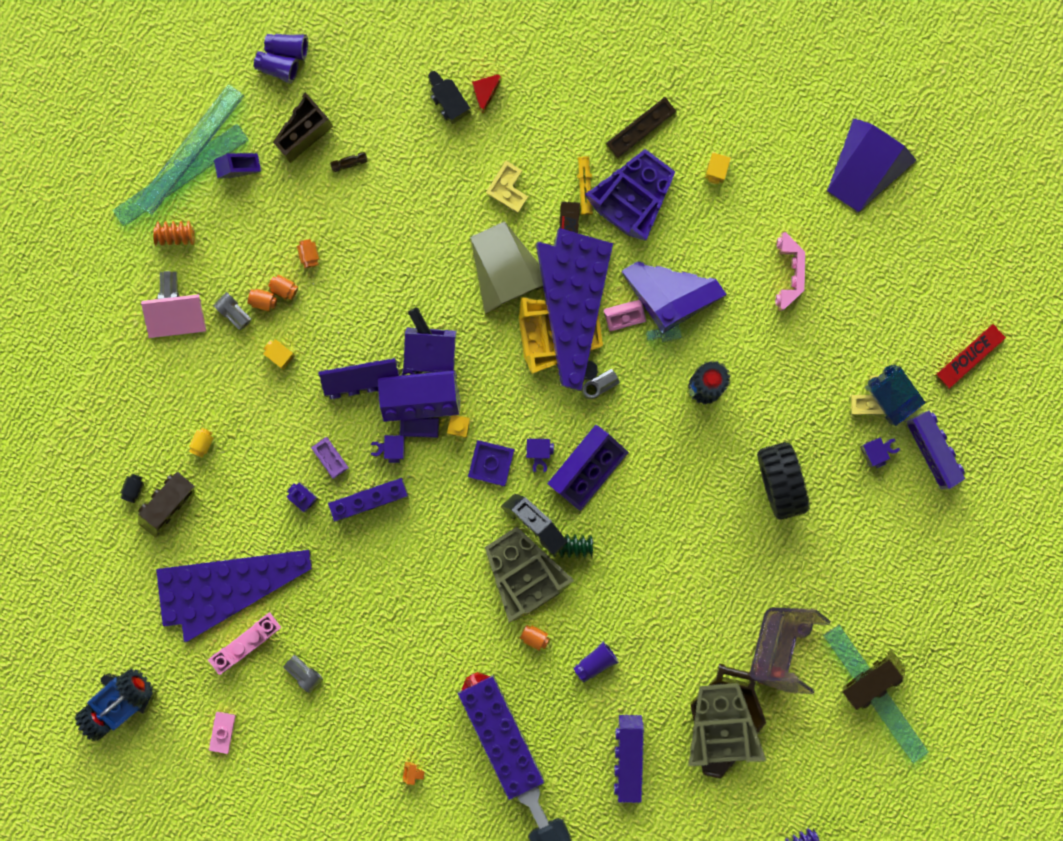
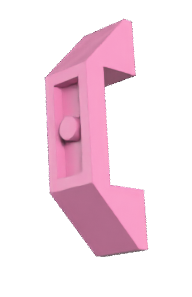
[775,232,805,311]
[208,612,282,675]

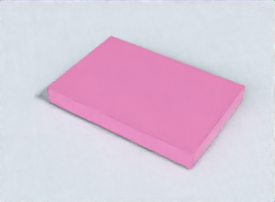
[141,295,206,338]

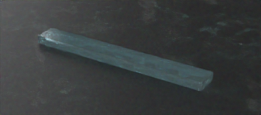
[136,84,244,215]
[112,124,249,227]
[823,624,929,763]

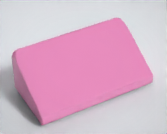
[604,300,646,331]

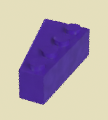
[614,715,644,803]

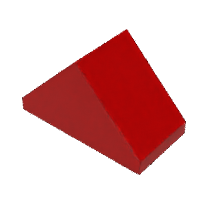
[472,74,502,113]

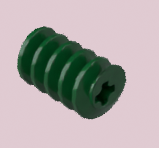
[554,534,593,559]

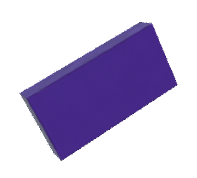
[400,418,439,438]

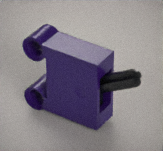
[401,307,457,379]

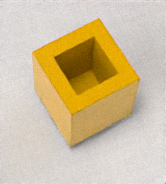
[705,153,731,184]
[263,339,295,370]
[447,415,471,438]

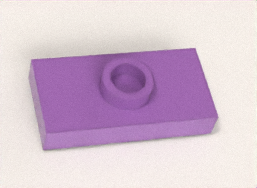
[311,437,349,479]

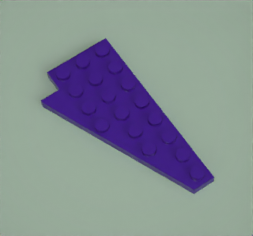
[536,228,613,391]
[156,550,312,642]

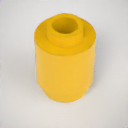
[189,428,214,458]

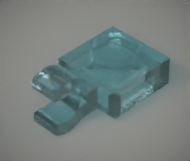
[646,325,682,343]

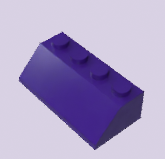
[318,358,400,400]
[378,371,461,422]
[905,410,965,490]
[547,425,629,511]

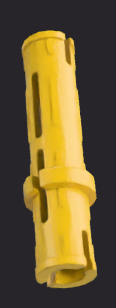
[577,156,593,215]

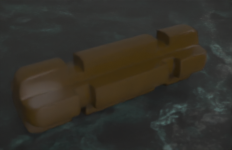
[330,152,368,172]

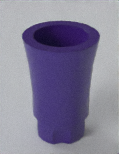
[264,34,308,61]
[253,51,299,84]
[574,641,619,682]

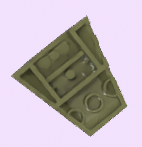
[470,221,543,314]
[485,527,574,623]
[688,683,766,766]

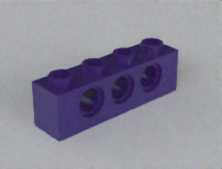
[328,478,409,521]

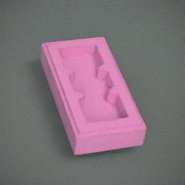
[209,711,236,754]

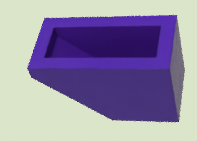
[214,153,261,178]

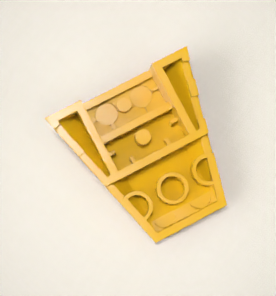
[519,297,603,374]

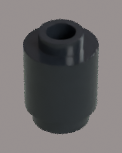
[120,474,145,503]

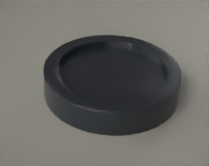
[584,361,598,380]

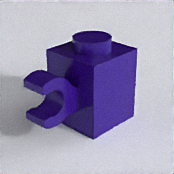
[371,435,405,463]
[860,437,900,469]
[527,439,554,472]
[287,483,318,512]

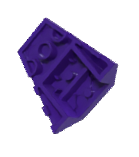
[827,118,917,212]
[585,149,675,241]

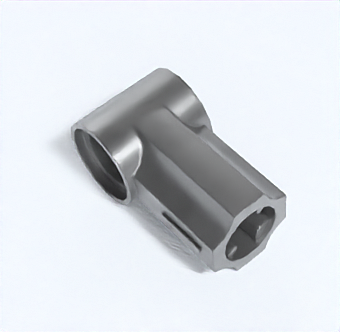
[158,271,180,299]
[213,292,252,331]
[582,369,620,399]
[283,655,323,693]

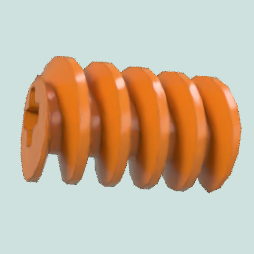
[153,221,195,246]

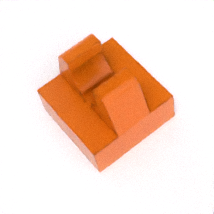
[402,762,425,785]

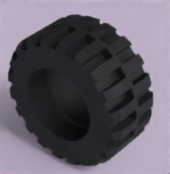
[757,442,810,520]

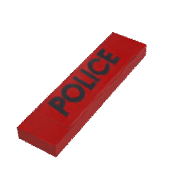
[935,324,1006,389]

